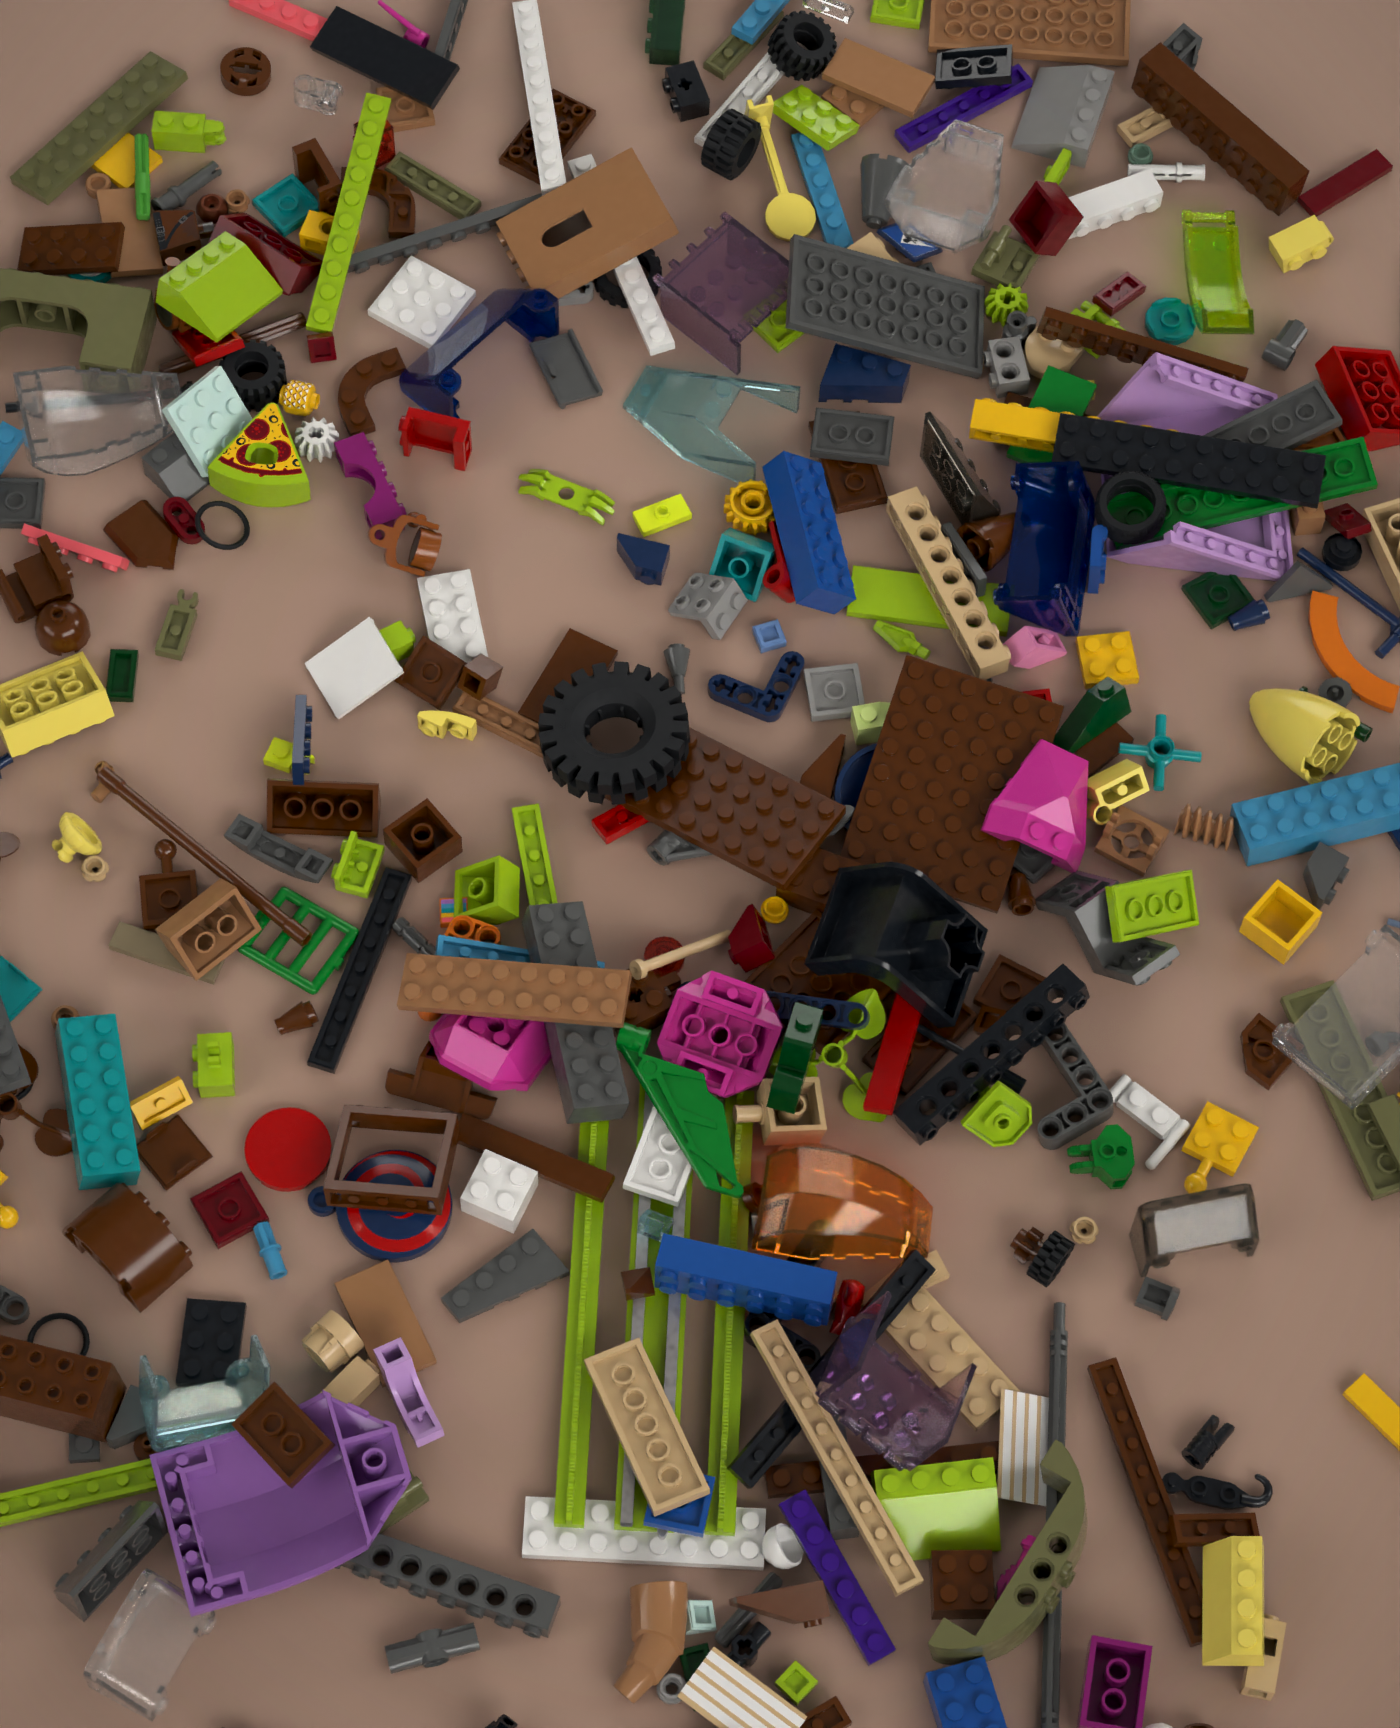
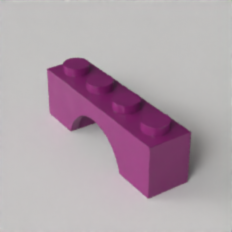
[334,432,407,540]

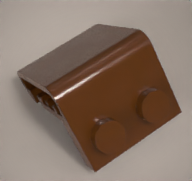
[0,534,74,623]

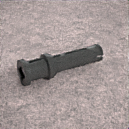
[151,161,222,211]

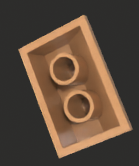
[155,878,262,981]

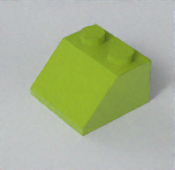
[454,855,520,925]

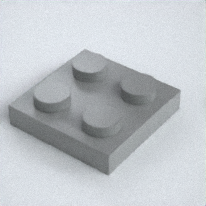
[803,663,865,722]

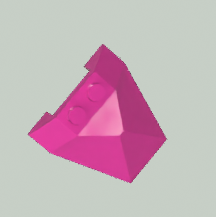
[981,739,1088,873]

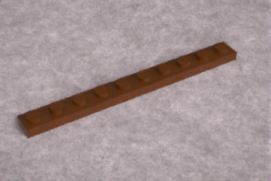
[1087,1357,1203,1647]

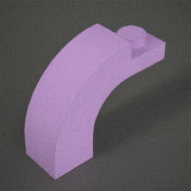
[373,1337,445,1448]

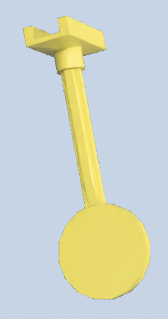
[744,95,816,242]

